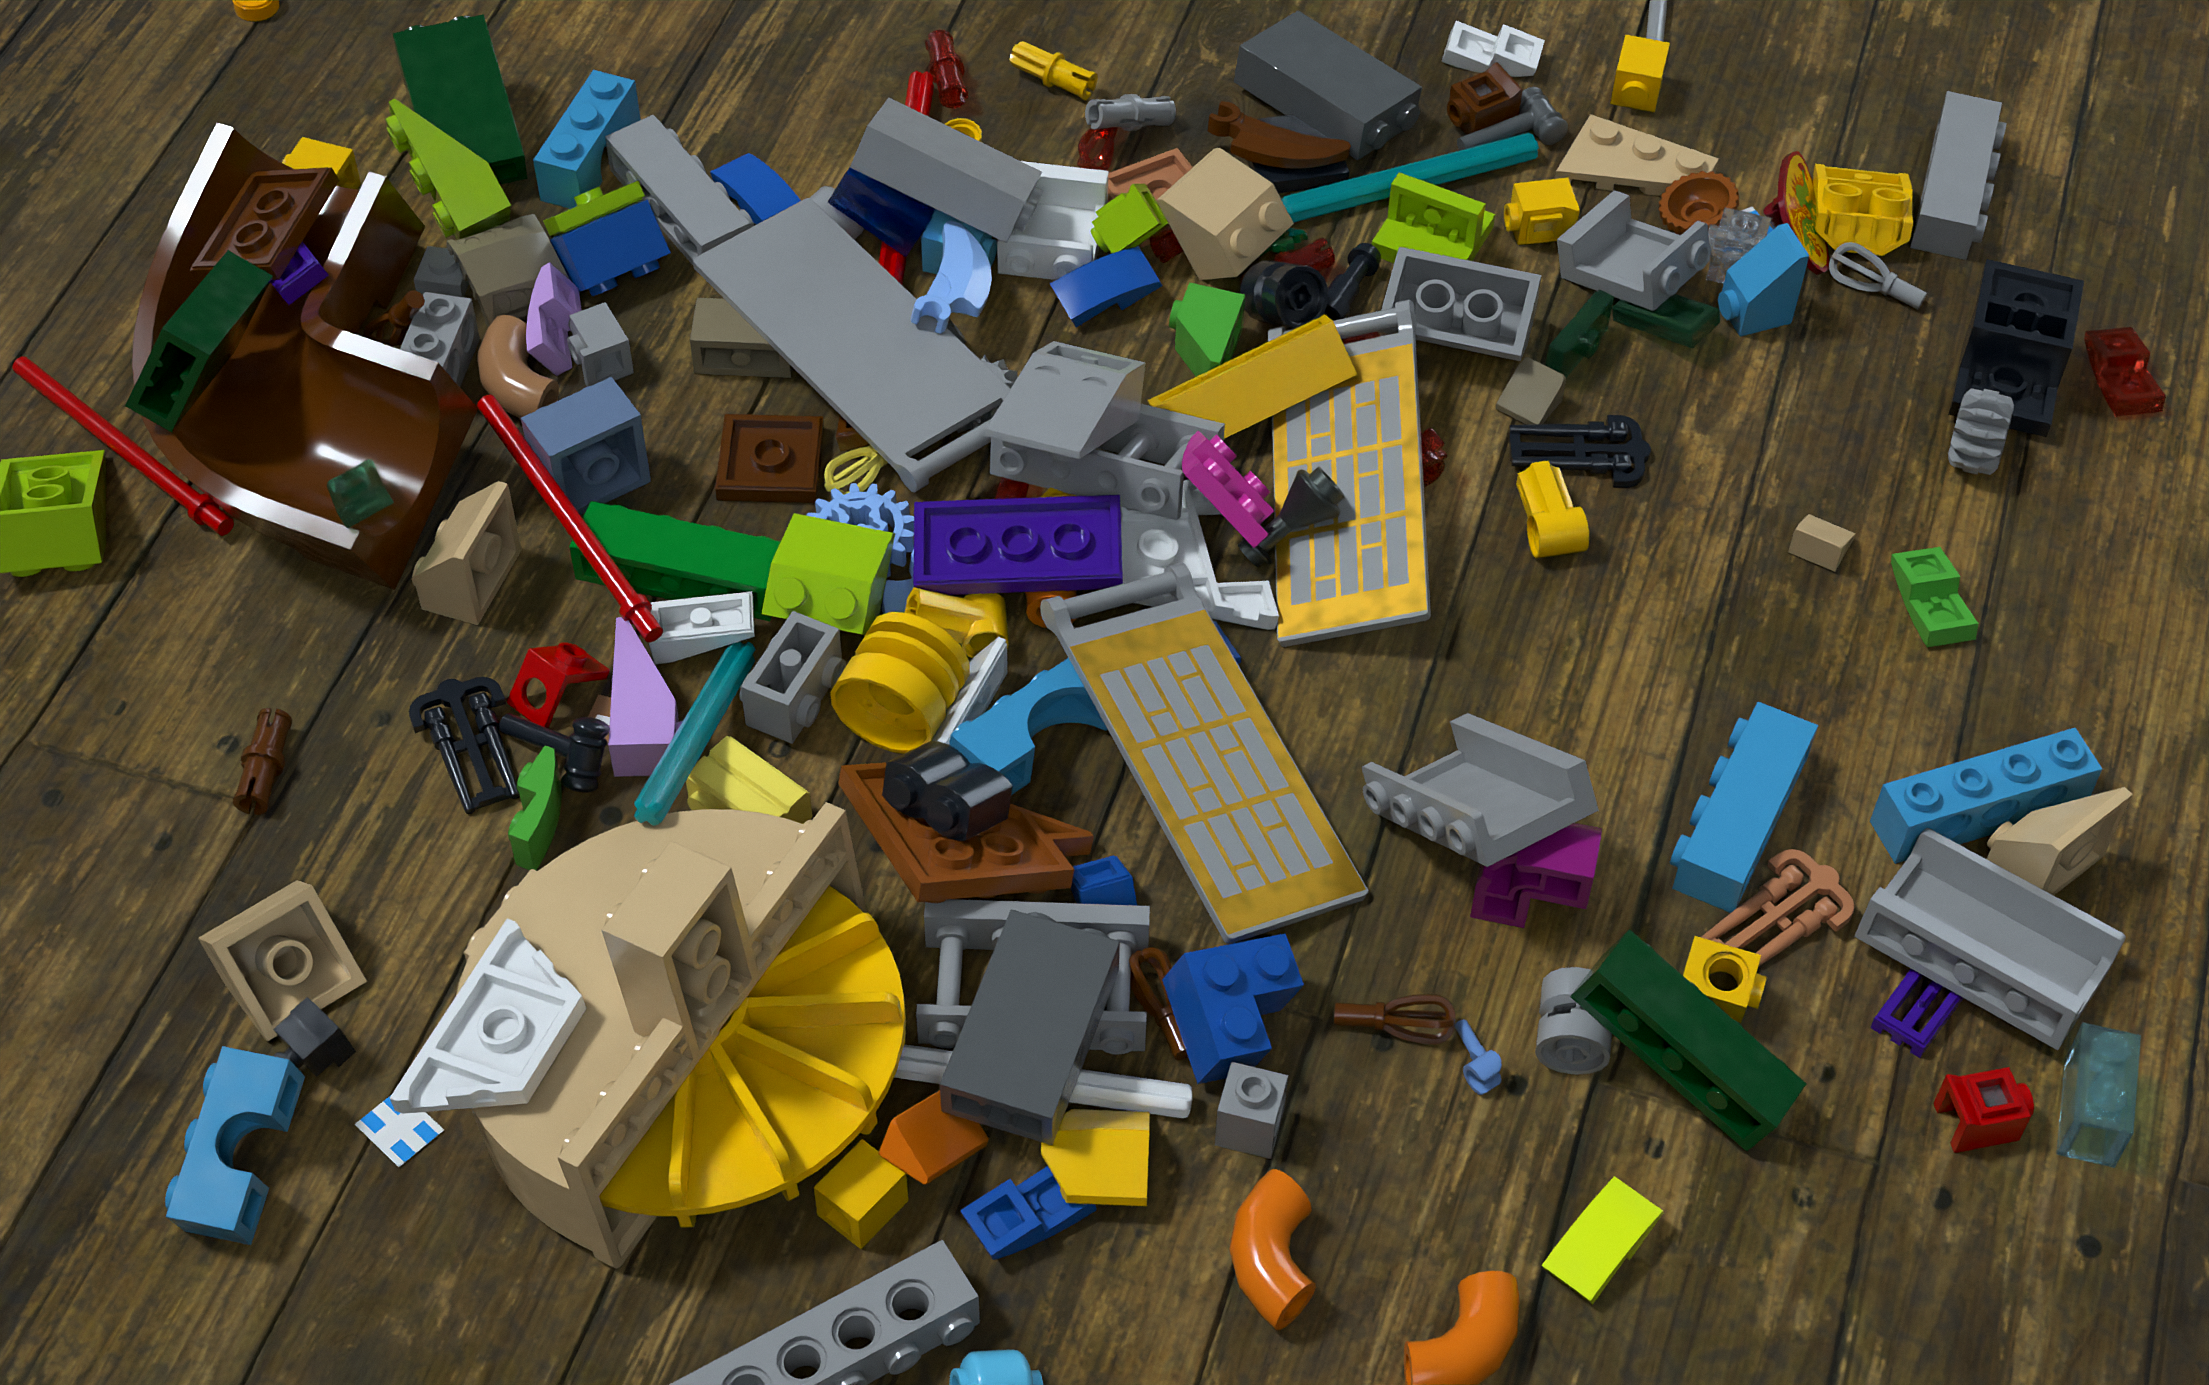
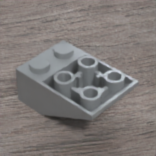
[985,341,1146,462]

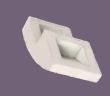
[1441,21,1545,77]

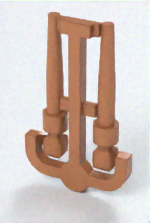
[1701,849,1854,967]

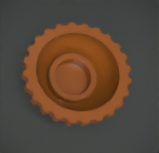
[1659,171,1739,236]

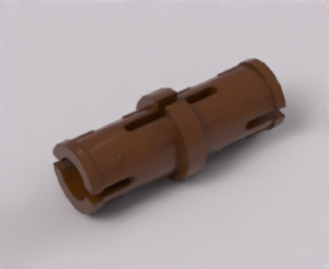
[233,708,293,815]

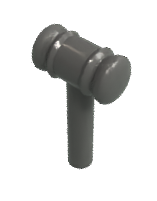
[1457,87,1568,151]

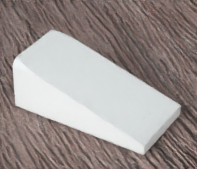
[649,591,755,664]

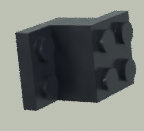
[1948,259,2084,437]

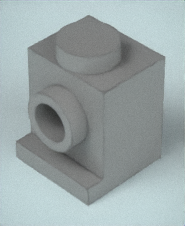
[567,302,634,387]

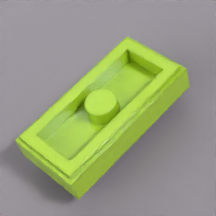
[543,181,645,237]

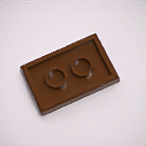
[190,167,340,283]

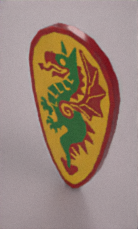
[1763,151,1829,275]

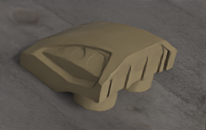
[447,214,569,328]

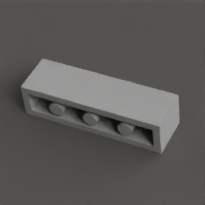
[1910,91,2007,260]
[605,114,754,266]

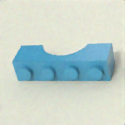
[949,658,1108,795]

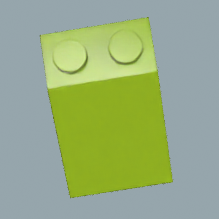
[0,450,106,577]

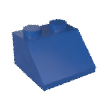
[549,199,671,296]

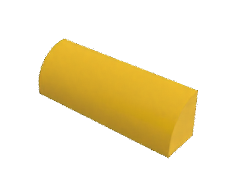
[1147,315,1357,439]

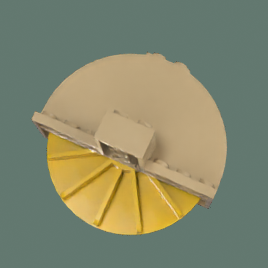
[456,802,906,1269]

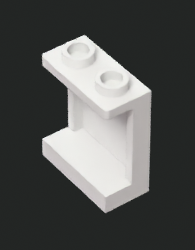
[997,161,1109,280]

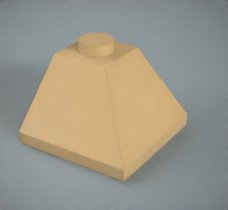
[1987,787,2133,896]

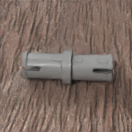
[1085,94,1176,131]

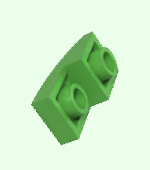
[508,745,562,870]

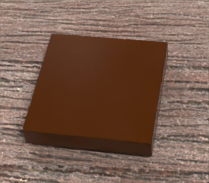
[715,414,824,503]

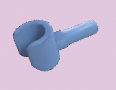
[1455,1019,1502,1095]

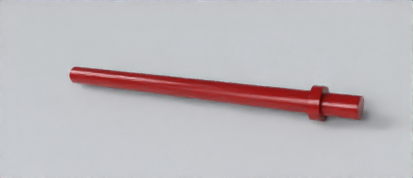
[12,356,234,536]
[477,395,663,643]

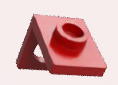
[507,642,610,728]

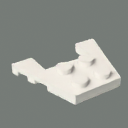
[1121,467,1279,630]

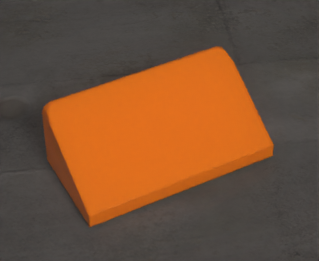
[878,1090,989,1185]

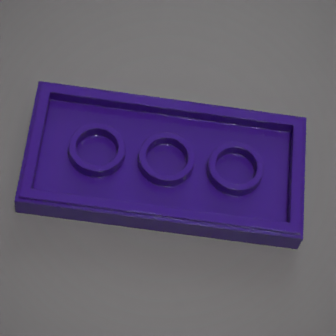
[913,495,1123,595]

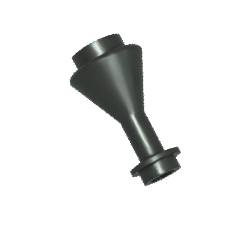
[1238,466,1345,567]

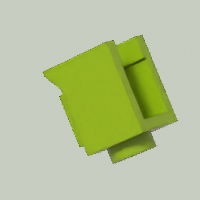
[1091,184,1169,253]

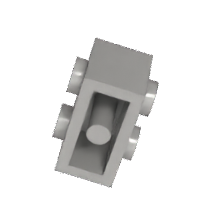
[740,611,846,744]

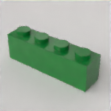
[569,501,781,621]

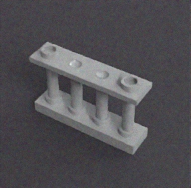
[990,404,1225,520]
[916,899,1150,1054]

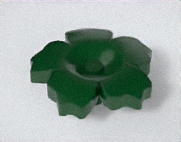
[1260,228,1308,260]

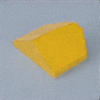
[1041,1109,1150,1206]

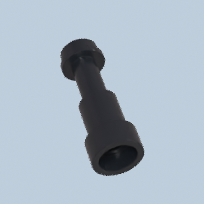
[1322,243,1381,321]

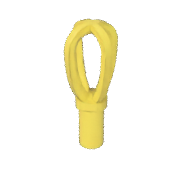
[824,445,888,495]

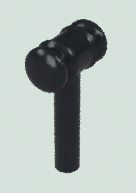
[499,713,610,793]

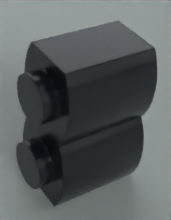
[882,741,1013,841]

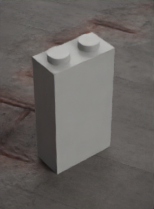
[850,98,1043,243]

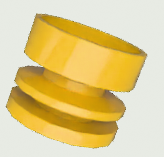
[830,612,970,754]

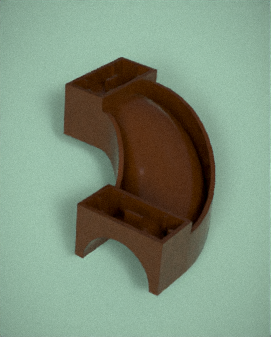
[132,123,478,590]

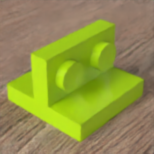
[1371,172,1496,264]

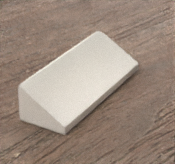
[932,637,1008,745]

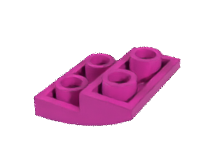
[1182,430,1274,548]

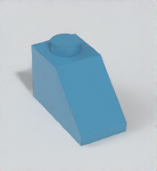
[1718,223,1809,337]

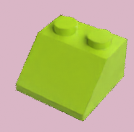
[761,513,895,635]

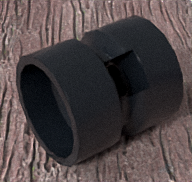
[1240,261,1328,328]

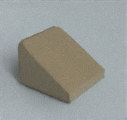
[1495,357,1566,425]

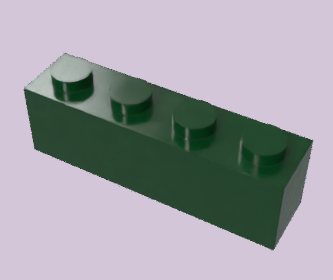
[1570,929,1807,1151]

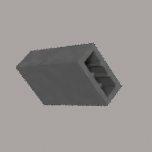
[1234,11,1422,160]
[940,909,1120,1145]

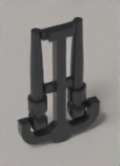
[1509,415,1651,488]
[409,677,520,814]

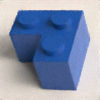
[1162,933,1304,1084]

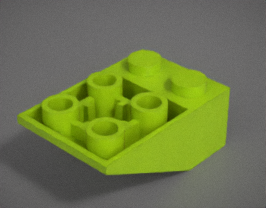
[385,99,511,240]

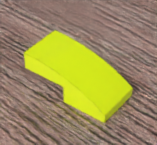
[1542,1176,1664,1305]

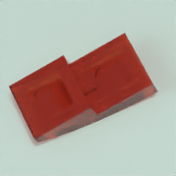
[2084,327,2166,417]

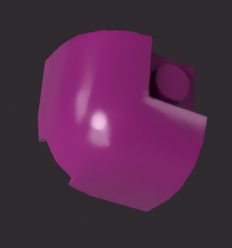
[1470,823,1602,928]

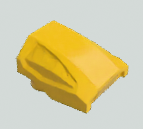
[1813,164,1913,256]

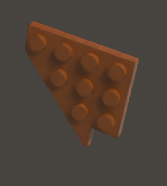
[838,762,1094,903]

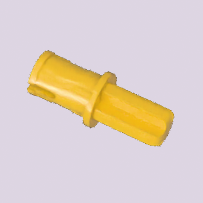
[1009,41,1098,100]

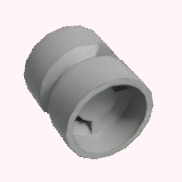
[1535,967,1612,1075]

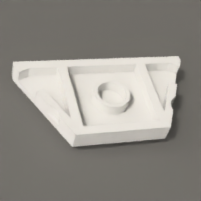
[390,919,586,1114]

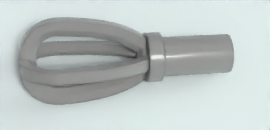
[1829,242,1927,310]

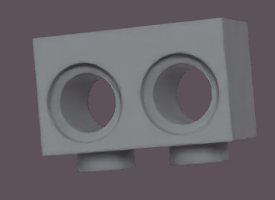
[400,292,480,387]

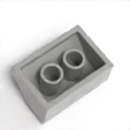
[1377,247,1541,361]

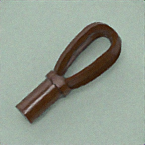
[363,290,425,347]
[1129,947,1188,1060]
[1334,994,1456,1045]

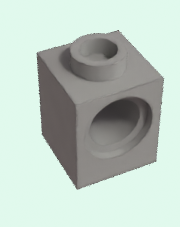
[1215,1062,1288,1159]

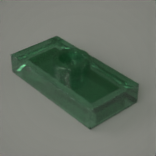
[1545,289,1614,378]
[1612,294,1720,349]
[326,459,394,529]

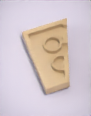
[1555,114,1719,196]

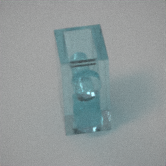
[2056,1022,2141,1168]

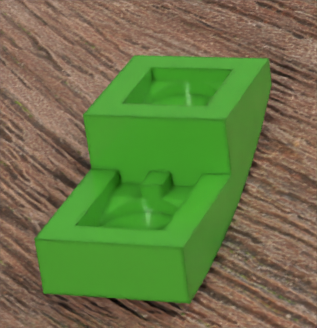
[1891,547,1979,647]

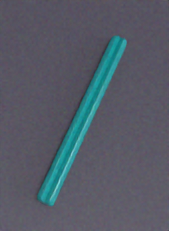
[1281,133,1539,223]
[634,641,756,826]

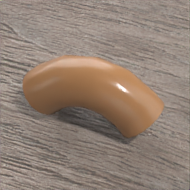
[477,315,559,419]

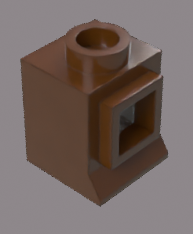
[1447,62,1523,135]

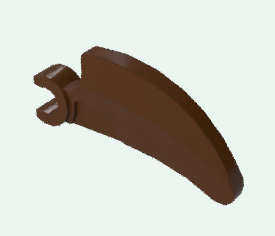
[1207,101,1351,169]

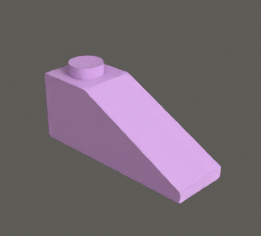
[608,617,683,777]

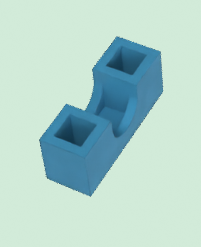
[533,70,641,209]
[165,1046,305,1245]

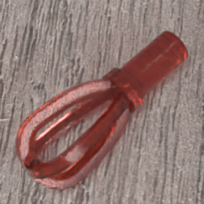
[1077,127,1118,171]

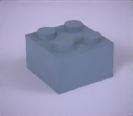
[521,377,651,515]

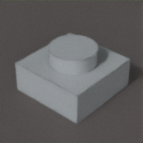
[414,246,469,297]

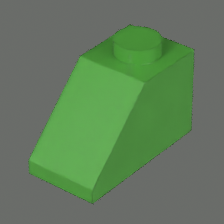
[1169,282,1245,377]

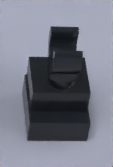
[273,997,356,1077]

